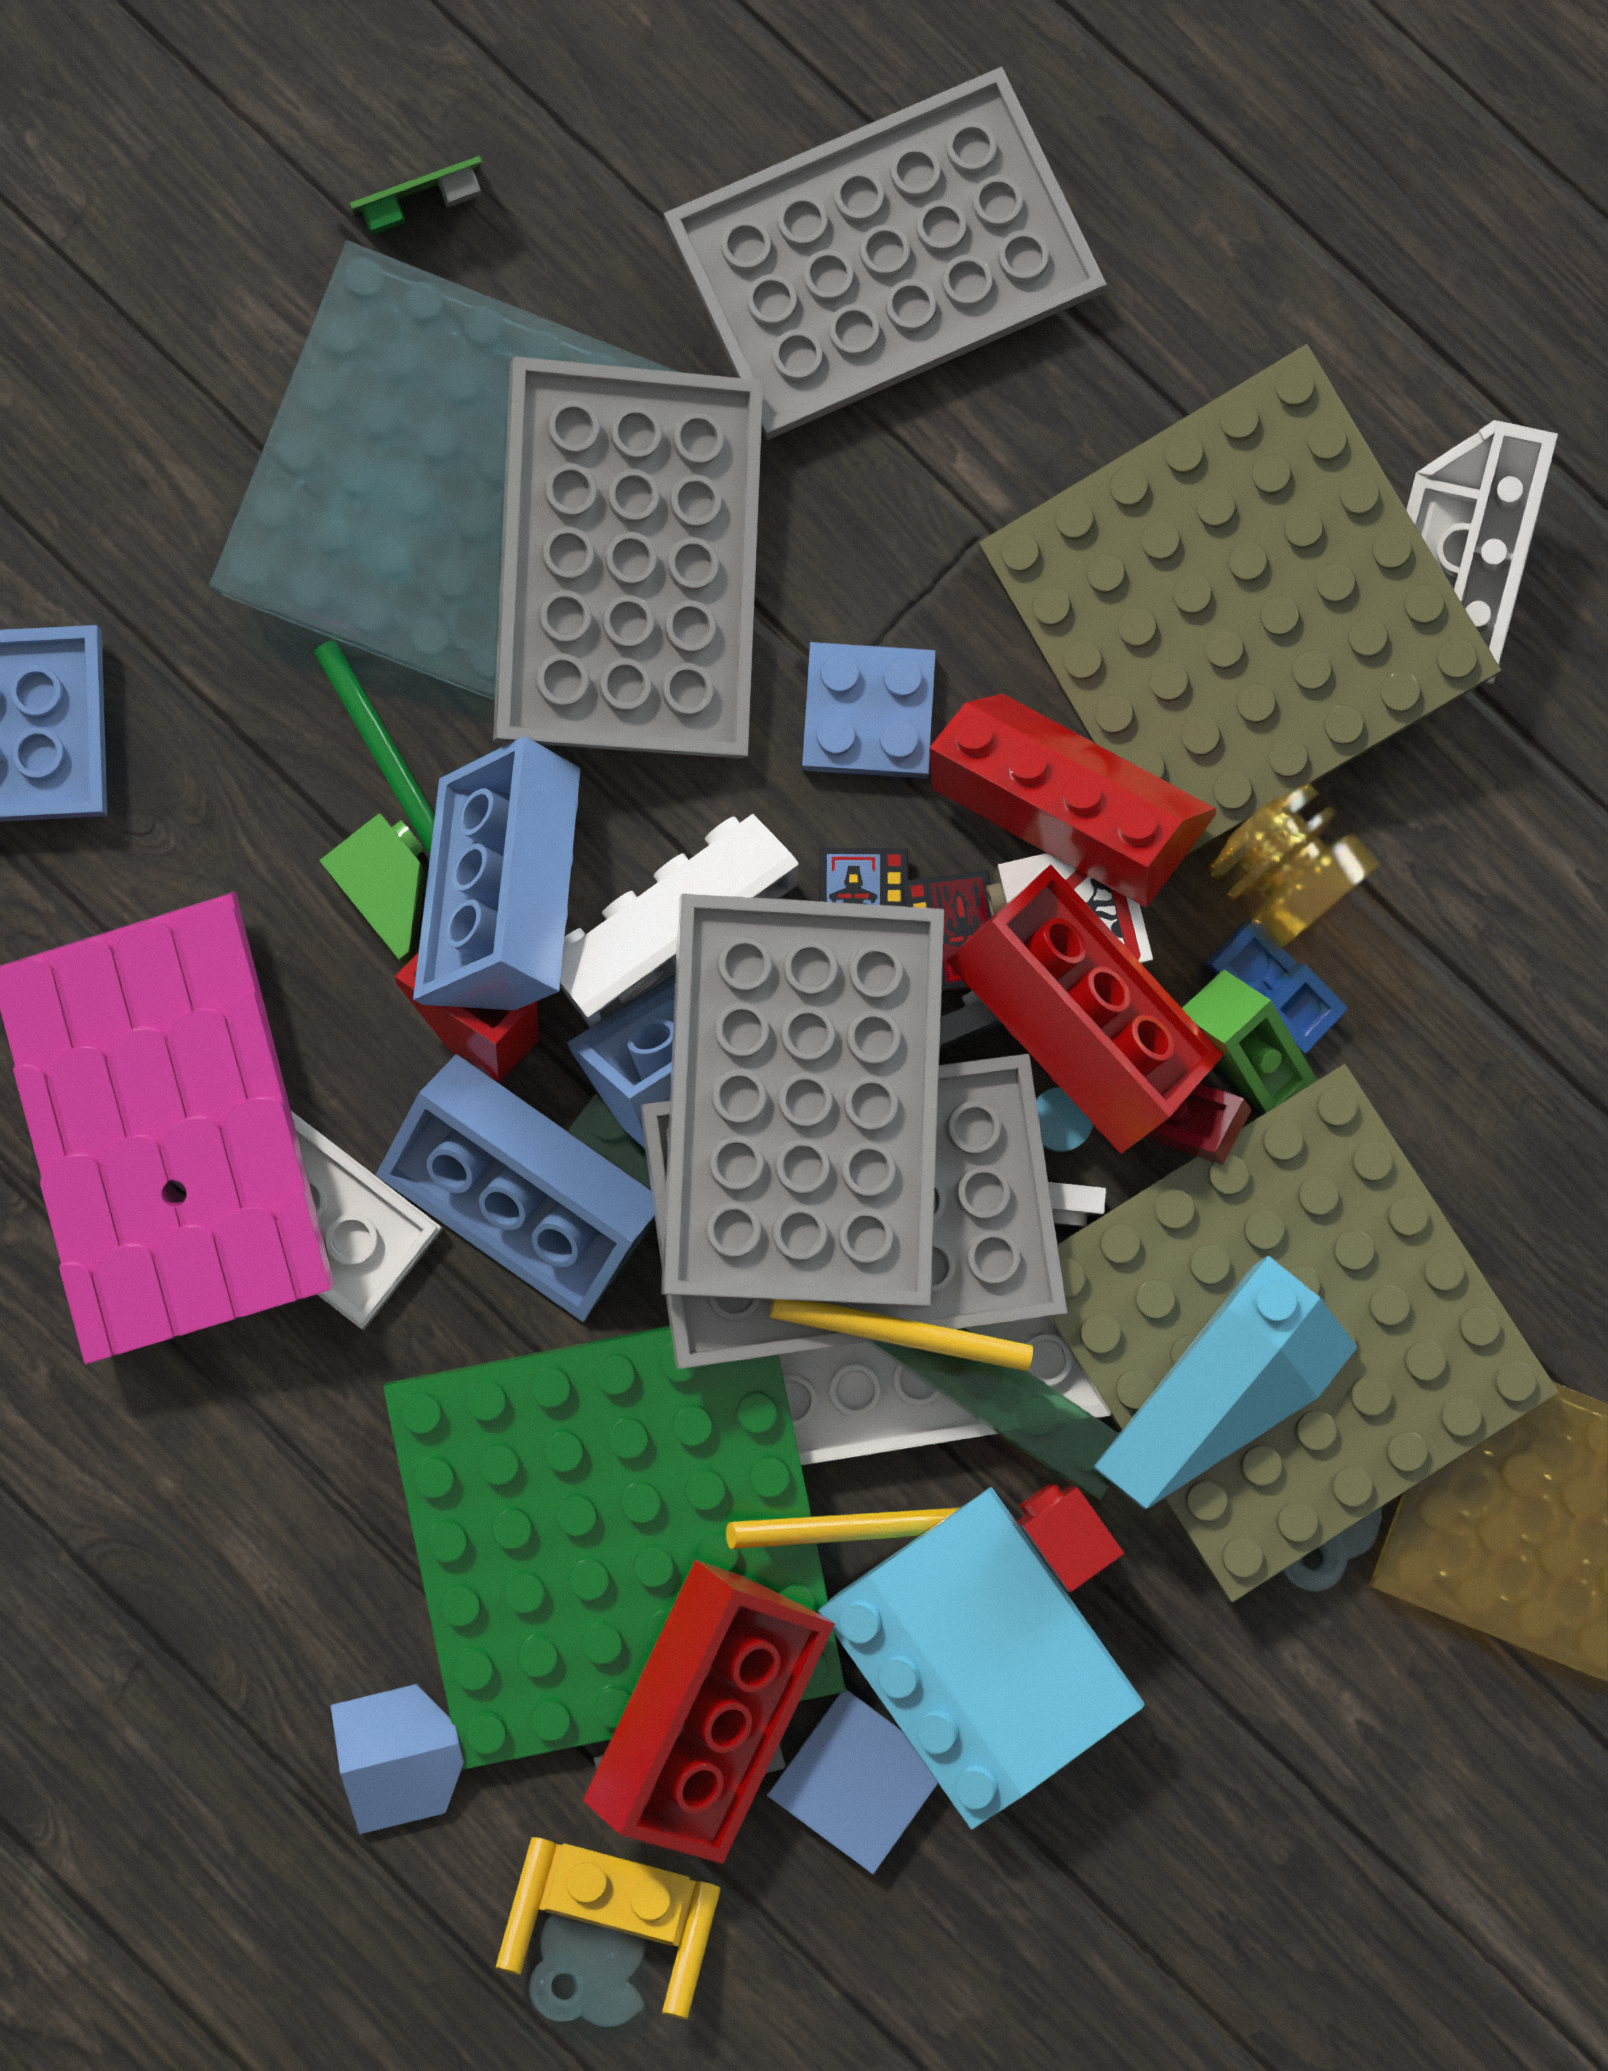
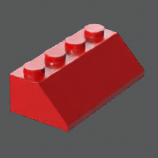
[929,693,1216,908]
[946,864,1224,1154]
[583,1560,835,1864]

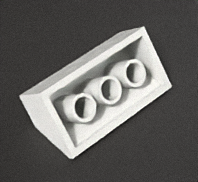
[560,814,799,1028]

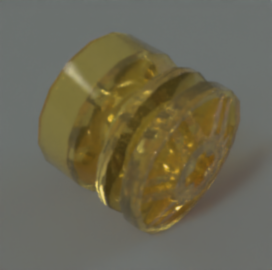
[1206,782,1381,952]

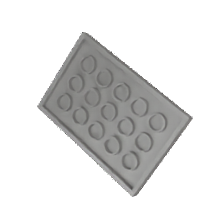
[664,67,1106,441]
[493,357,763,759]
[661,893,944,1306]
[641,1054,1067,1369]

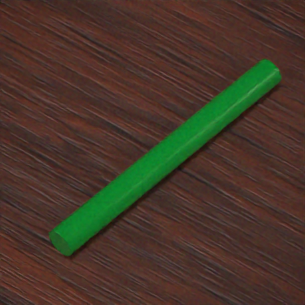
[314,640,435,856]

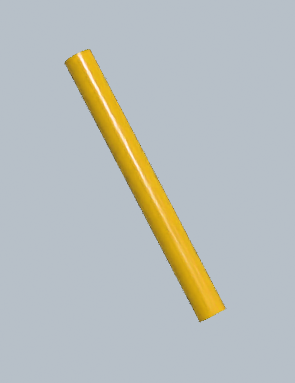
[769,1299,1033,1371]
[726,1507,961,1549]

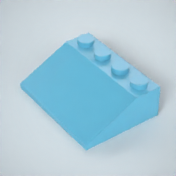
[818,1487,1145,1830]

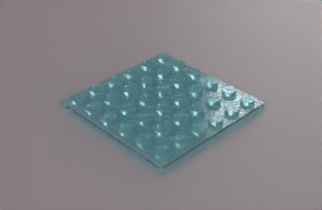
[209,240,678,701]

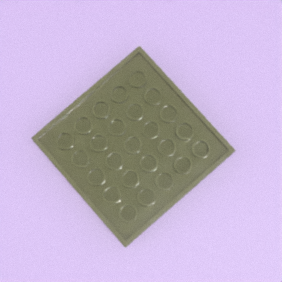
[978,344,1502,858]
[1047,1064,1559,1602]

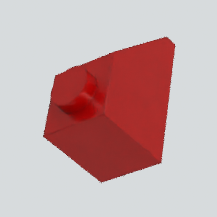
[395,952,539,1083]

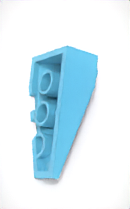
[1093,1255,1358,1510]

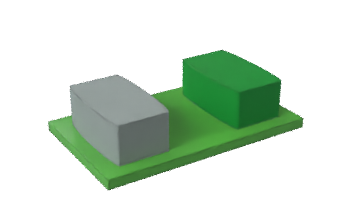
[350,156,482,235]

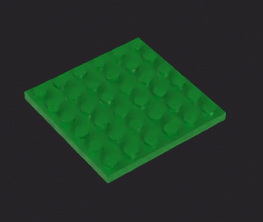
[383,1326,846,1770]

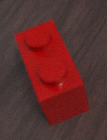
[1016,1483,1124,1592]

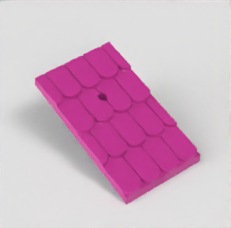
[0,891,334,1364]

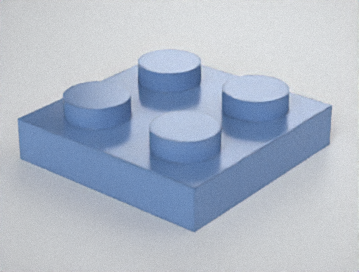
[802,642,936,778]

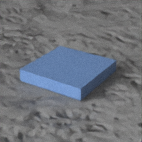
[767,1688,938,1874]

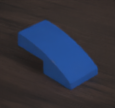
[1204,919,1348,1054]

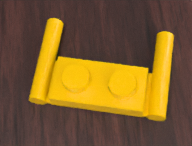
[495,1837,721,2020]

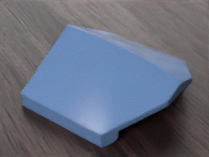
[331,1684,464,1834]

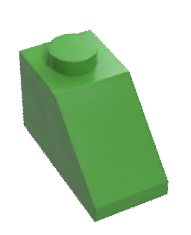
[319,813,426,967]
[1182,970,1317,1115]

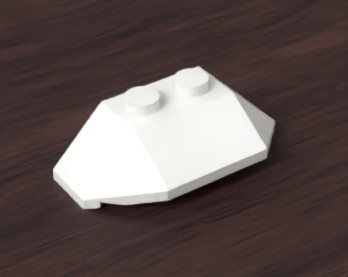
[1407,420,1558,684]

